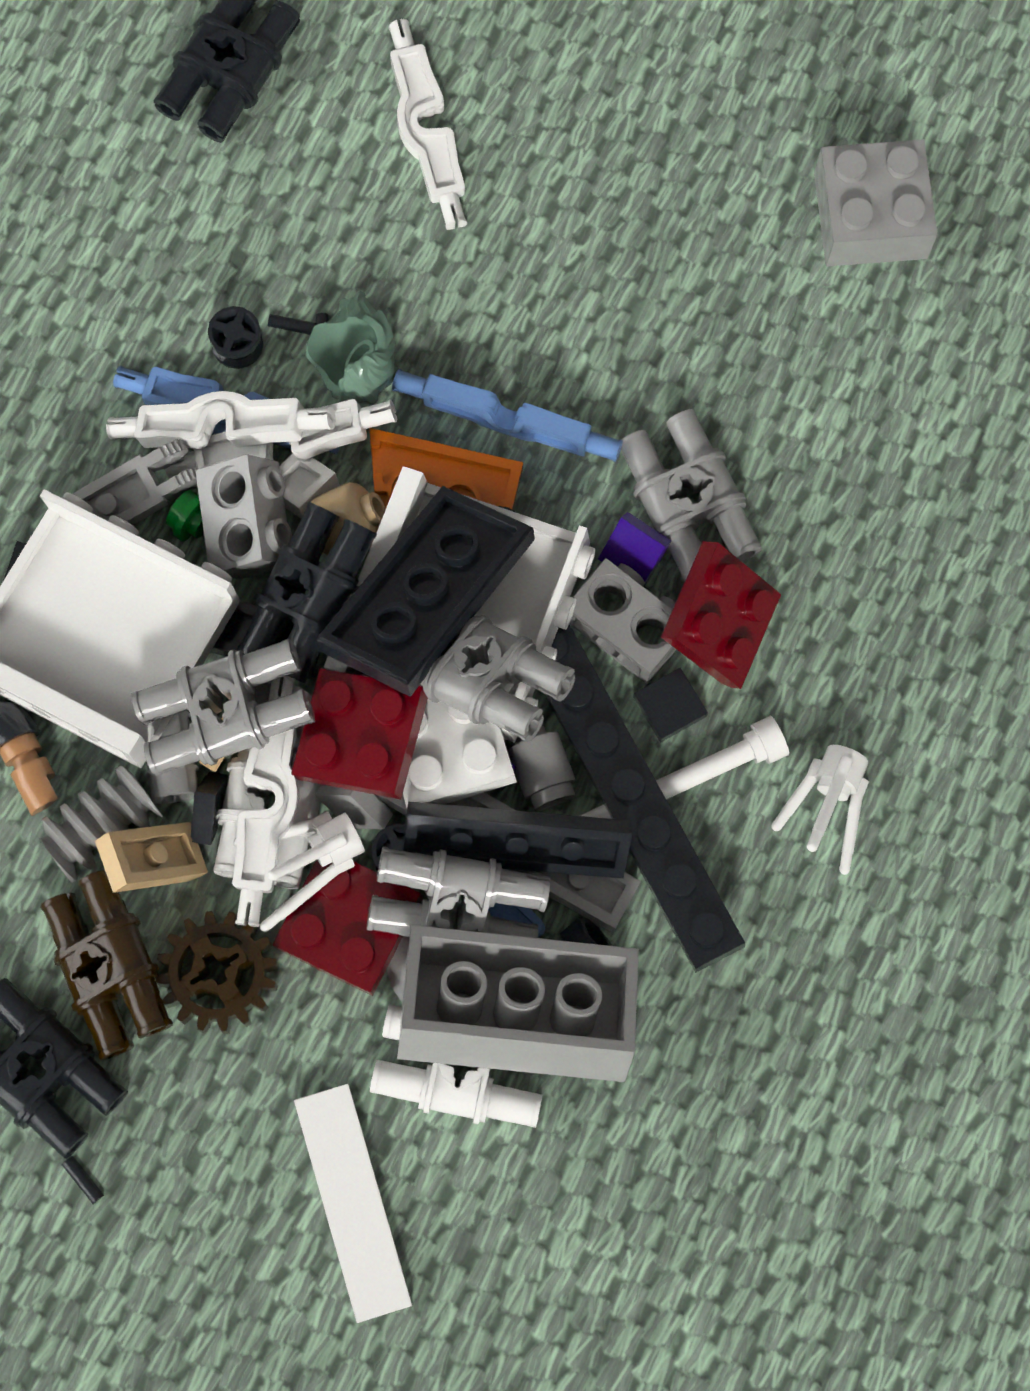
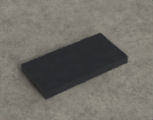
[316,486,535,696]

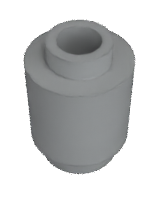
[507,726,576,811]

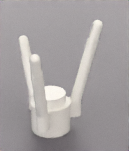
[771,745,869,875]
[233,811,365,932]

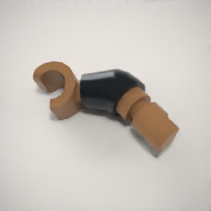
[0,699,58,816]

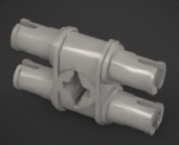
[621,409,762,581]
[419,615,575,742]
[131,639,315,776]
[366,847,550,938]

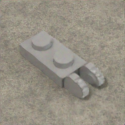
[73,439,198,525]

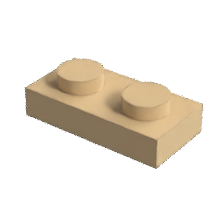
[95,822,208,893]

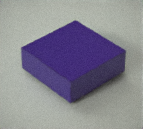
[598,512,672,584]

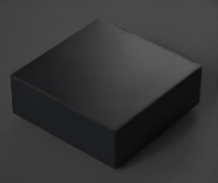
[633,667,708,743]

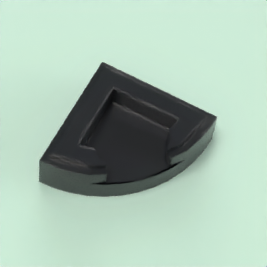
[190,772,228,845]

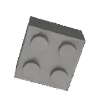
[814,139,938,267]

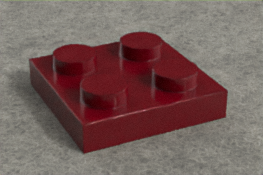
[661,541,781,689]
[291,669,428,800]
[272,860,423,996]

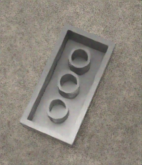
[397,925,639,1082]

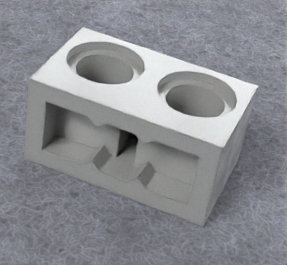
[195,454,292,579]
[569,558,677,685]

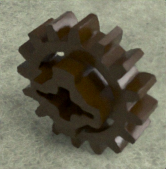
[156,911,279,1034]

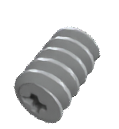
[39,765,164,883]

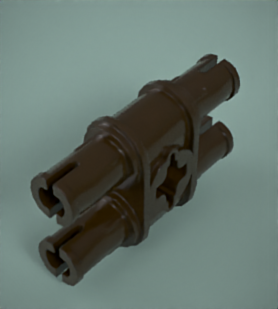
[40,870,173,1060]

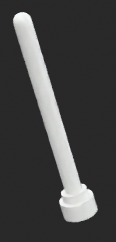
[579,716,789,819]

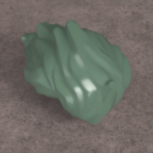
[306,291,399,404]

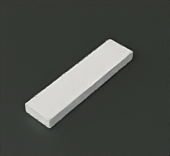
[294,1084,413,1323]

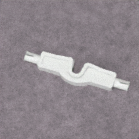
[388,19,467,230]
[106,391,336,449]
[165,399,397,479]
[232,676,299,927]

